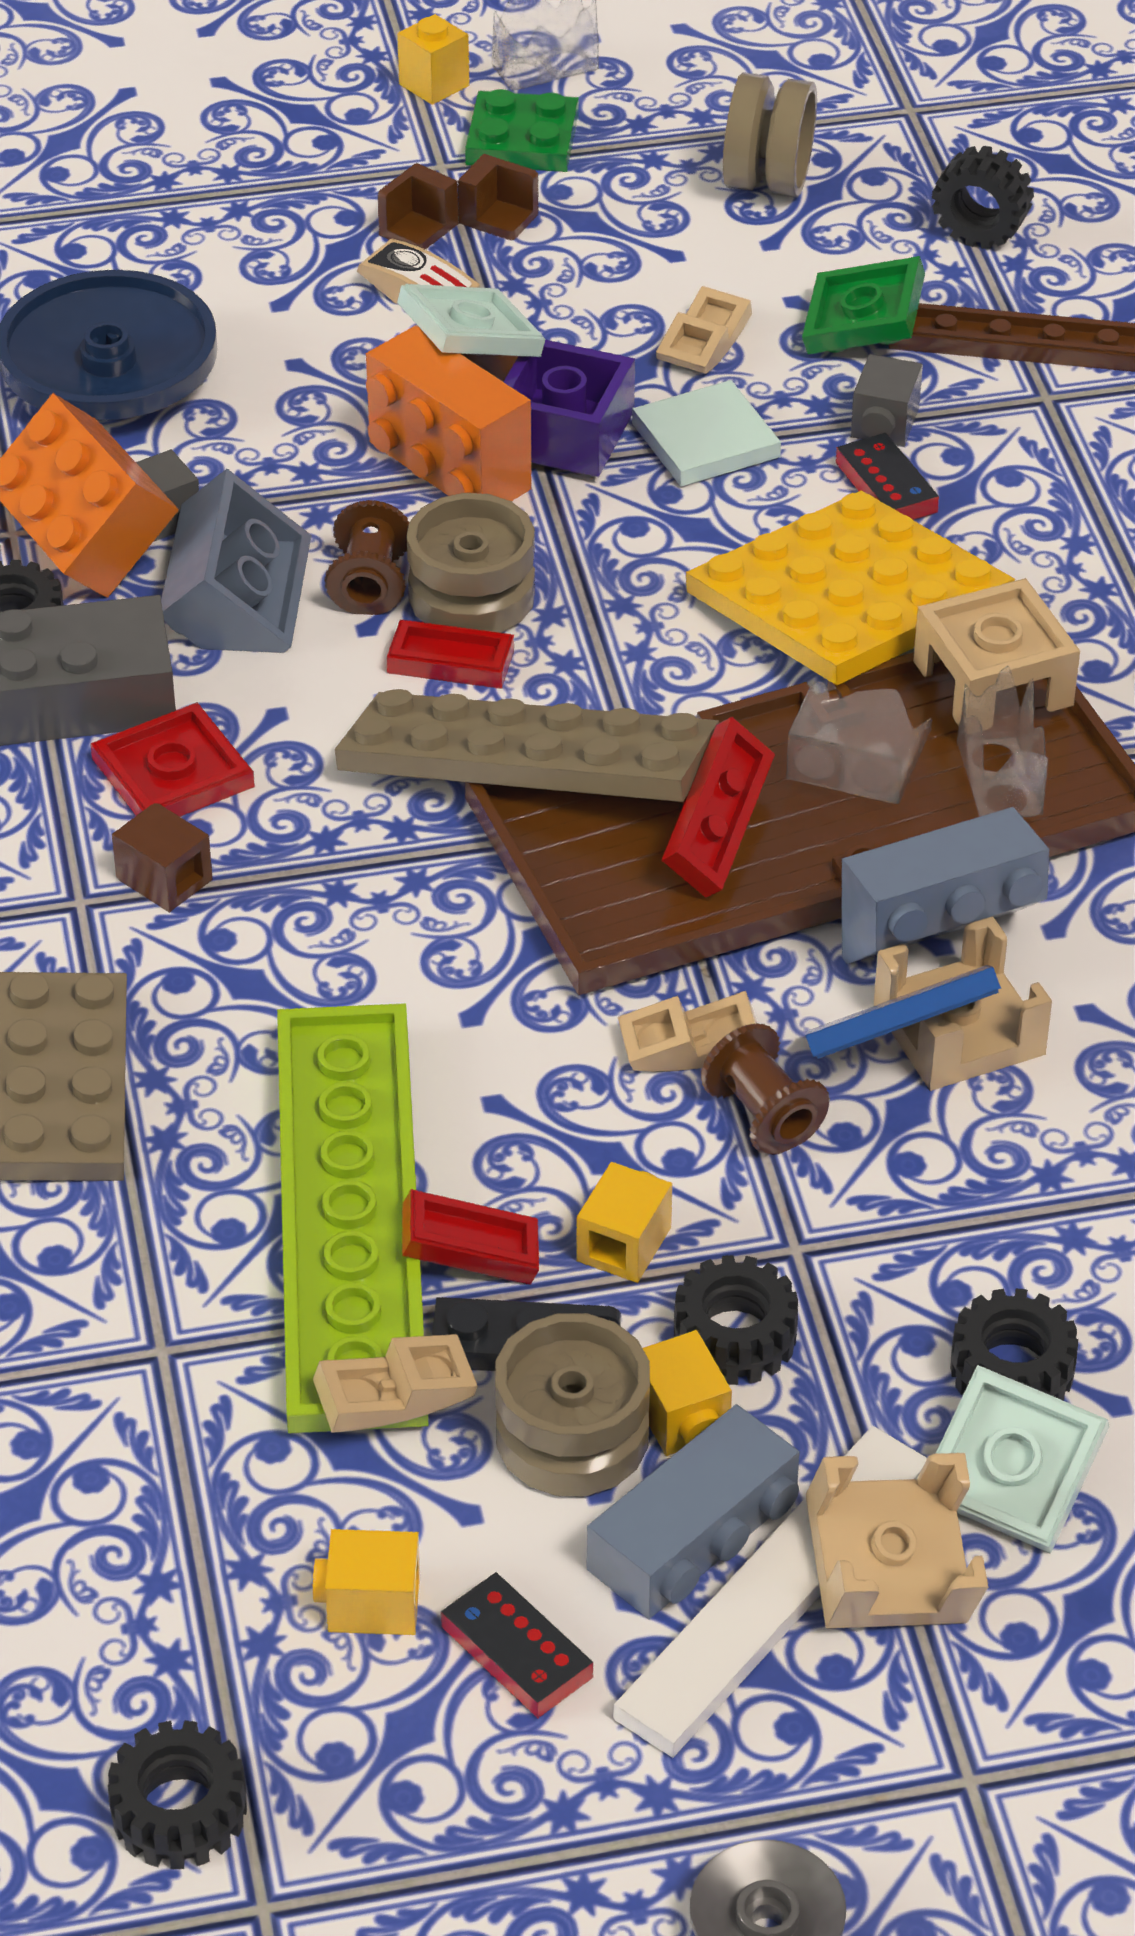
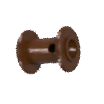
[324,500,409,615]
[701,1023,830,1155]

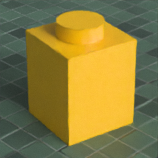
[397,14,470,105]
[576,1162,673,1283]
[643,1330,732,1456]
[313,1529,420,1635]

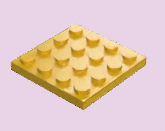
[686,490,1015,686]

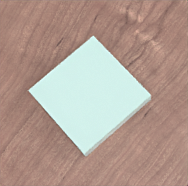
[397,284,545,357]
[632,380,781,487]
[936,1365,1110,1553]

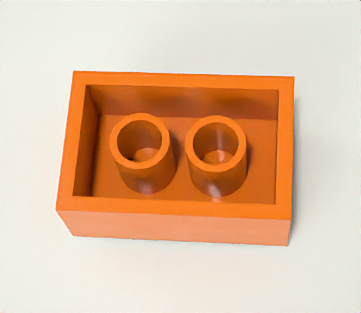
[366,325,531,501]
[0,393,179,598]

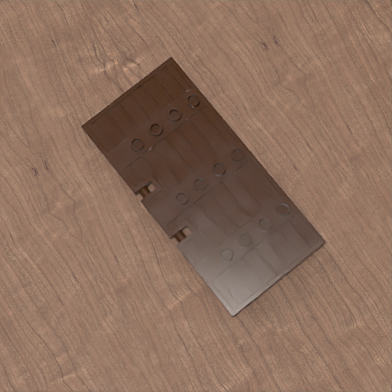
[465,652,1135,996]

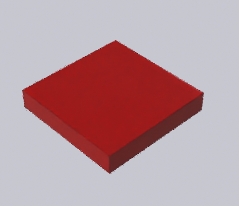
[90,702,255,817]

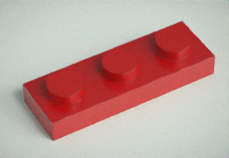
[661,717,775,898]

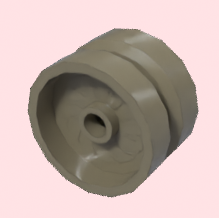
[723,72,817,197]
[407,493,535,633]
[495,1313,650,1496]

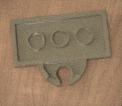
[0,972,127,1181]

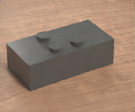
[0,595,176,746]

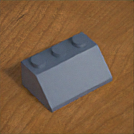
[161,469,311,653]
[842,807,1049,964]

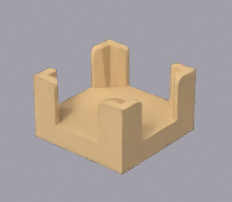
[913,578,1080,735]
[874,916,1052,1091]
[806,1453,988,1629]

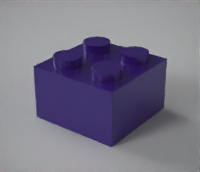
[504,340,635,477]

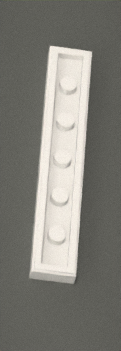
[614,1425,927,1758]

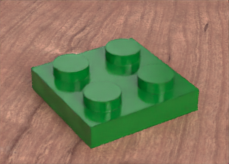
[465,89,579,172]
[802,256,925,354]

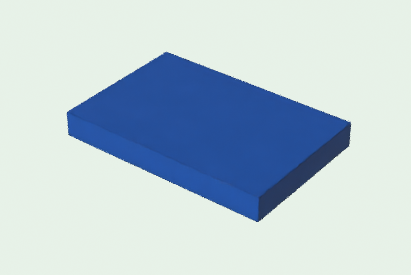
[805,965,1001,1059]

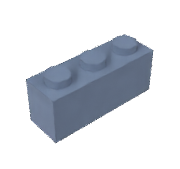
[587,1404,800,1619]

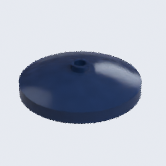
[0,270,217,420]

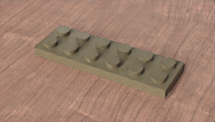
[335,689,719,802]

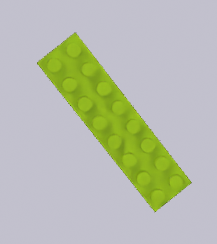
[277,1003,429,1433]

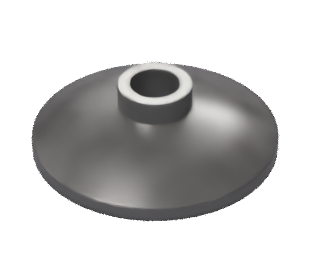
[690,1840,846,1936]

